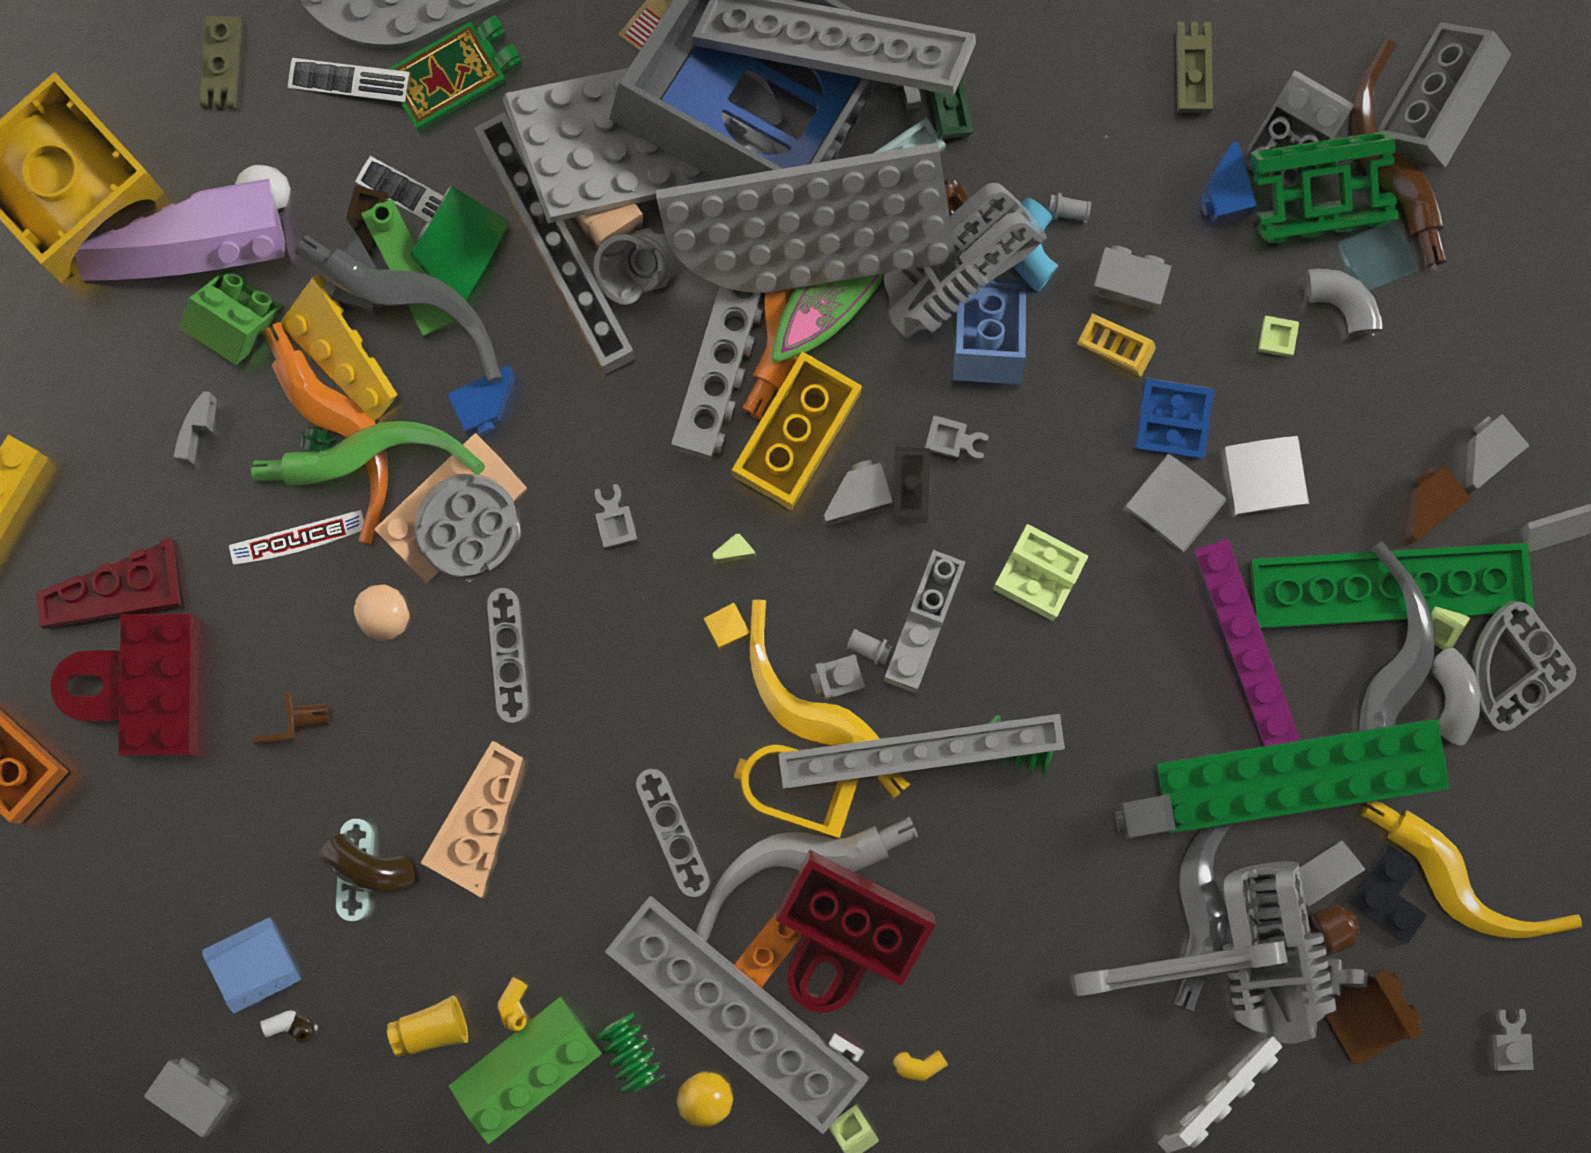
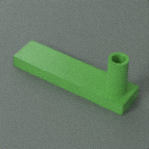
[361,199,455,337]

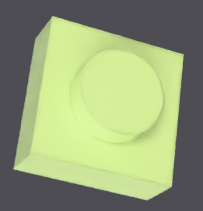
[1258,316,1299,358]

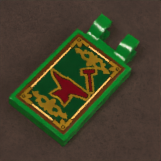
[388,14,522,132]

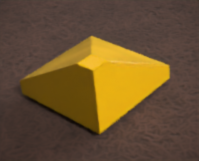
[703,603,750,649]

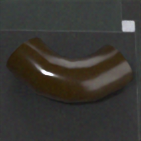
[318,834,415,893]

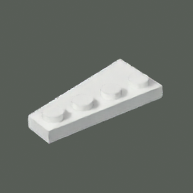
[1158,1036,1283,1153]

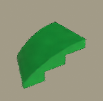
[410,185,510,300]

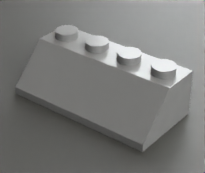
[1377,22,1511,168]

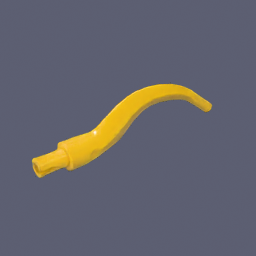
[750,600,910,799]
[1361,800,1582,938]

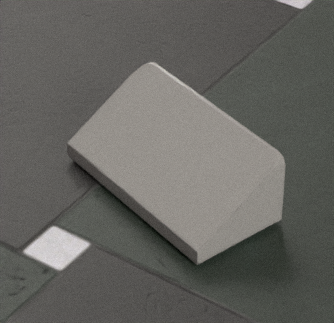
[1519,504,1591,552]
[1300,840,1365,908]

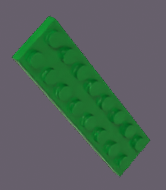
[1250,543,1534,629]
[1157,718,1450,833]

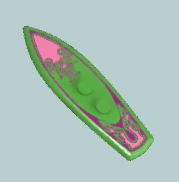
[772,273,885,363]

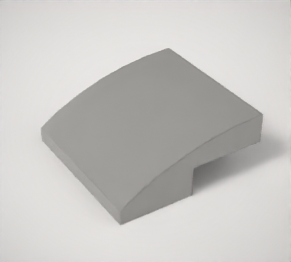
[1126,454,1227,553]

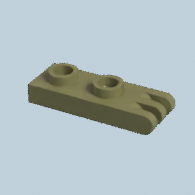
[200,15,242,108]
[1176,22,1213,113]

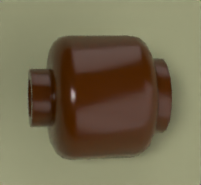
[1308,904,1360,956]

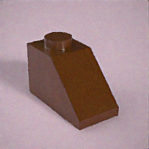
[1406,466,1471,545]

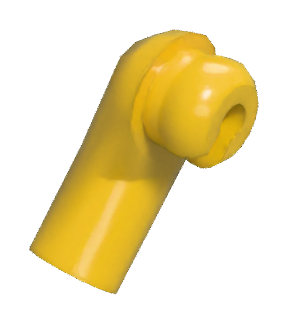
[497,977,528,1032]
[893,1050,948,1081]

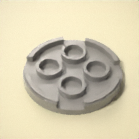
[415,473,518,577]

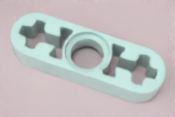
[336,819,374,921]

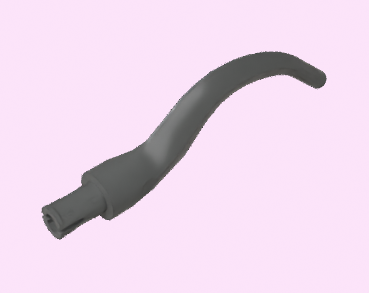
[295,235,502,384]
[1359,541,1435,730]
[1172,823,1233,1012]

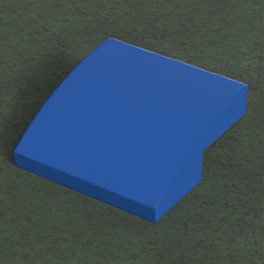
[1135,377,1215,458]

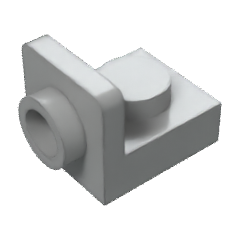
[811,654,865,700]

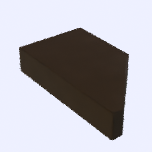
[346,185,389,256]

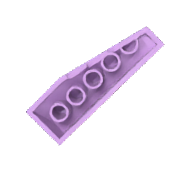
[75,179,285,280]

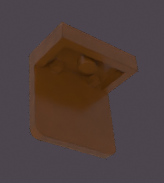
[1325,969,1424,1064]

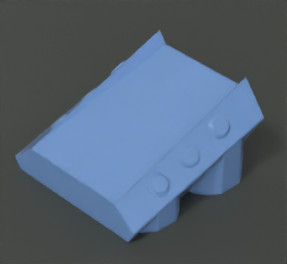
[202,917,301,1014]

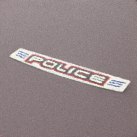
[229,510,364,565]

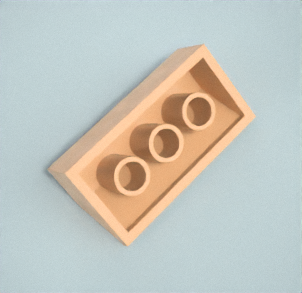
[374,433,527,584]

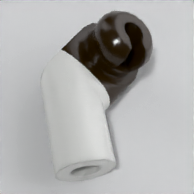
[260,1010,314,1043]

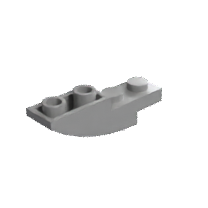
[883,550,965,693]

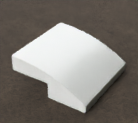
[1225,436,1309,515]

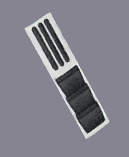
[288,58,410,102]
[355,156,444,222]

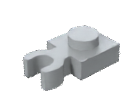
[924,415,989,460]
[595,484,638,549]
[1493,1009,1533,1071]

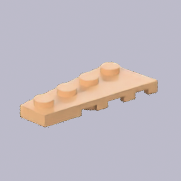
[420,740,523,898]

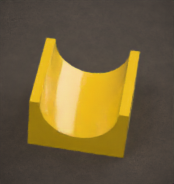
[0,72,164,283]

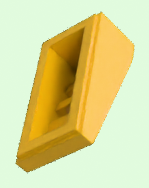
[1077,313,1156,377]

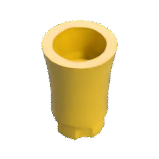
[387,995,468,1057]

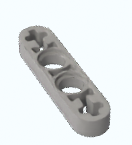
[487,588,529,724]
[636,769,710,897]

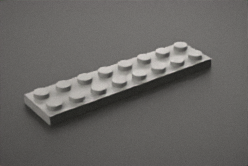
[692,0,976,95]
[605,896,869,1134]

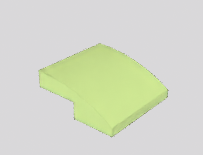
[992,524,1088,622]

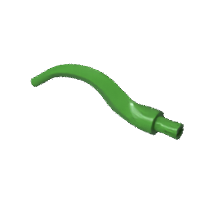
[251,421,485,486]

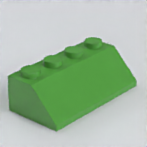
[449,997,603,1144]

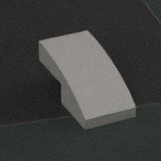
[174,391,217,465]

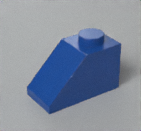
[1200,141,1257,224]
[447,365,516,437]

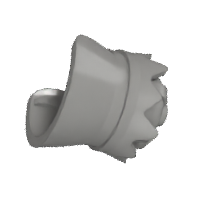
[594,228,679,305]

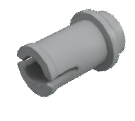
[1047,193,1091,223]
[846,629,893,666]

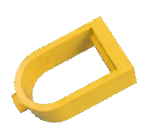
[734,745,859,839]

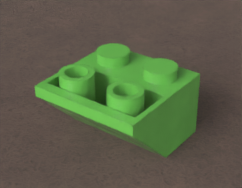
[179,269,283,365]

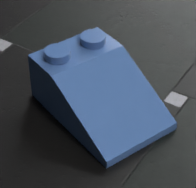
[953,278,1026,385]

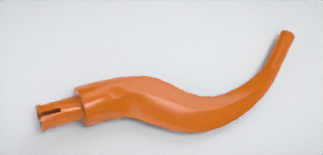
[741,288,798,419]
[261,322,388,545]

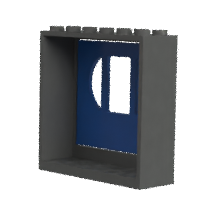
[609,0,882,180]

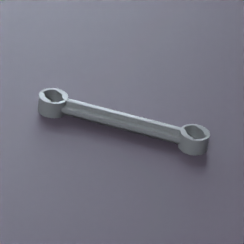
[1074,940,1288,996]

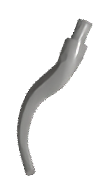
[695,816,919,942]

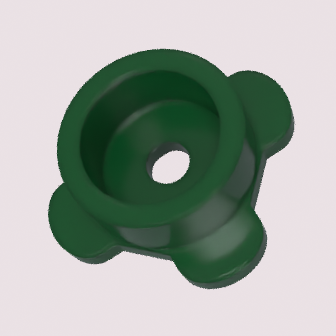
[297,426,336,452]

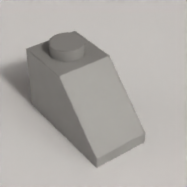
[1465,414,1530,494]
[823,460,892,526]

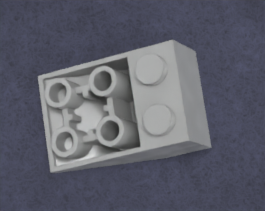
[1243,70,1354,188]

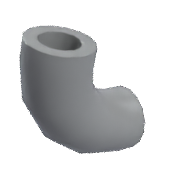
[1306,268,1383,335]
[1430,647,1481,746]

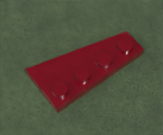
[36,537,181,629]

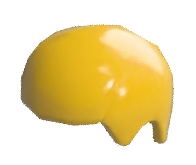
[676,1072,733,1128]

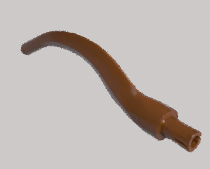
[1351,39,1447,268]

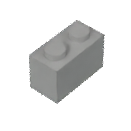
[1091,246,1172,312]
[144,1058,234,1137]

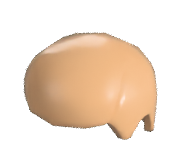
[354,584,409,641]

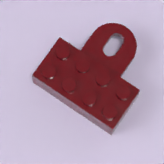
[50,614,199,758]
[776,849,936,1013]

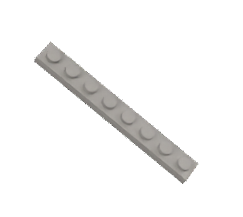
[778,714,1065,789]

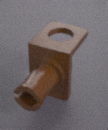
[253,691,328,745]

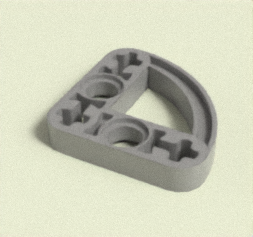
[1472,601,1576,731]

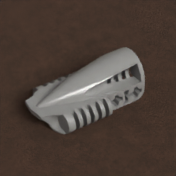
[884,183,1047,338]
[1222,861,1336,1044]

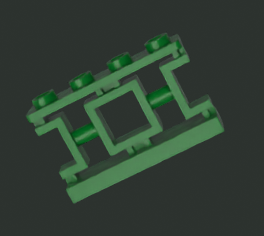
[1251,131,1399,243]

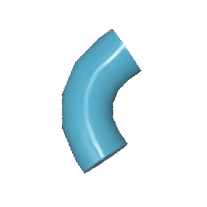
[1014,197,1059,292]

